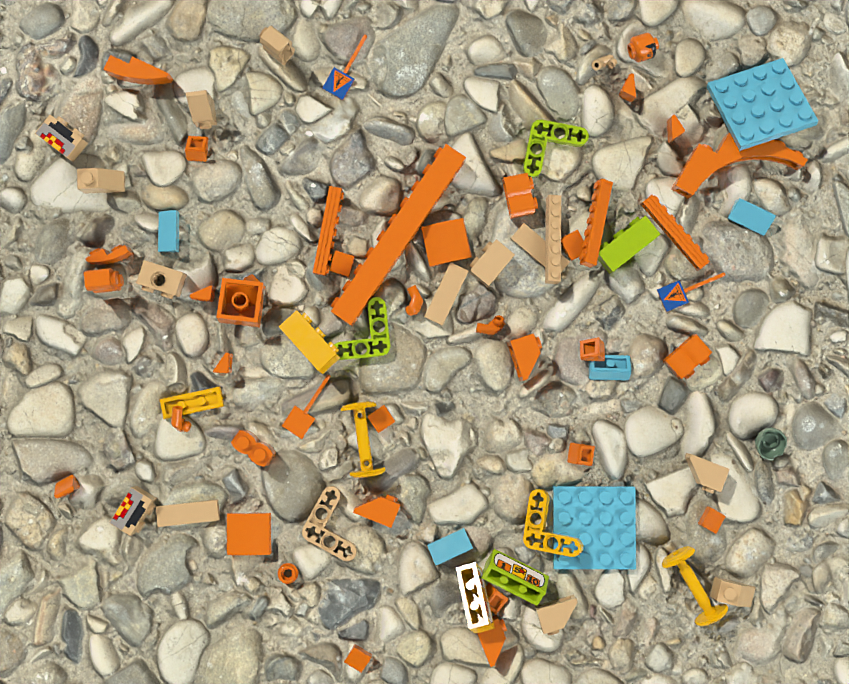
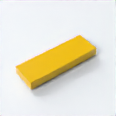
[160,387,225,419]

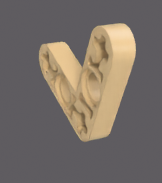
[302,486,357,561]

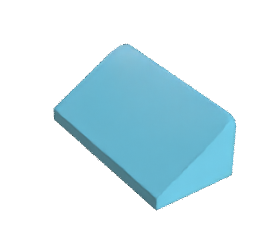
[727,198,776,236]
[158,210,179,252]
[589,355,631,381]
[427,528,473,565]

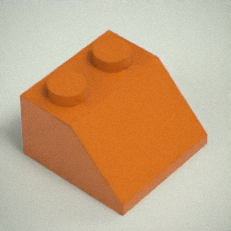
[216,278,264,327]
[507,333,542,381]

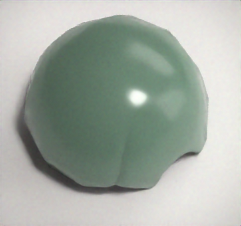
[755,427,787,461]

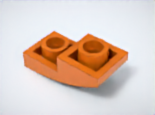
[85,245,134,265]

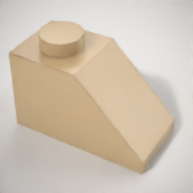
[186,90,217,129]
[77,168,125,194]
[685,453,730,494]
[710,577,756,607]
[535,594,578,635]

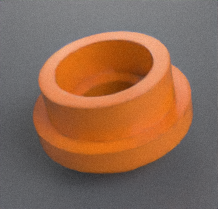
[278,563,298,584]

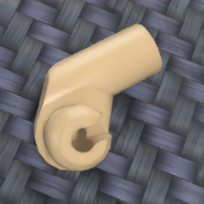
[592,55,618,70]

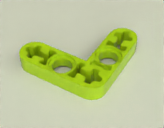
[523,120,589,178]
[334,297,390,360]

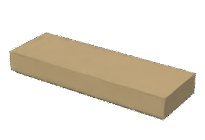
[511,223,570,272]
[424,262,469,326]
[156,499,220,527]

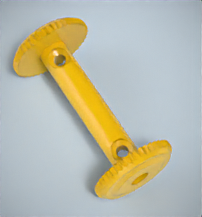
[341,401,385,478]
[662,546,728,626]

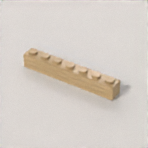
[545,195,561,284]

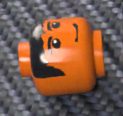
[627,33,659,62]

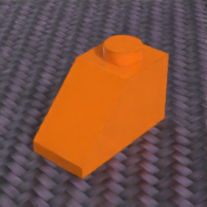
[353,494,401,528]
[477,614,507,667]

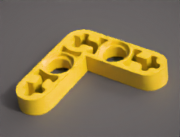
[523,489,583,557]

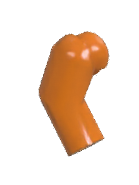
[405,285,423,316]
[476,315,505,335]
[171,406,191,432]

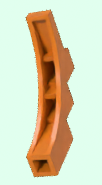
[671,133,808,199]

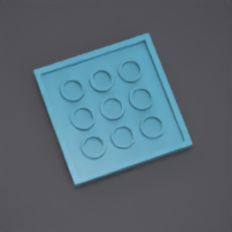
[707,58,819,151]
[553,486,636,569]

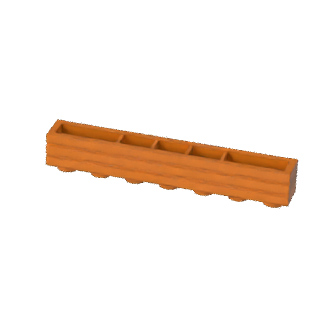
[579,178,613,268]
[313,186,344,276]
[640,195,710,271]

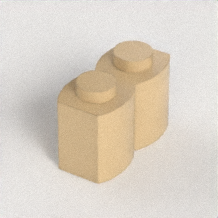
[259,25,295,65]

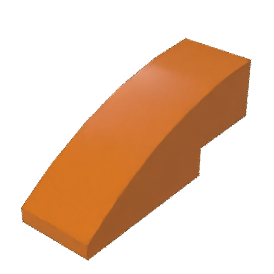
[103,55,173,85]

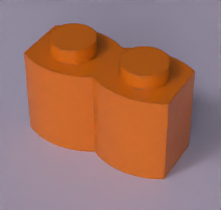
[502,173,538,219]
[84,268,124,293]
[663,334,712,379]
[231,430,276,466]

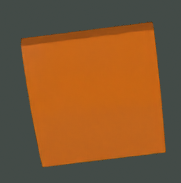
[421,218,472,267]
[227,512,271,555]

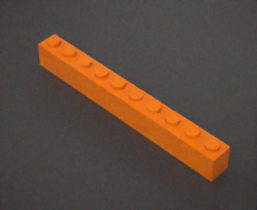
[330,144,466,326]

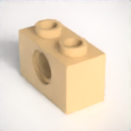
[136,260,187,299]

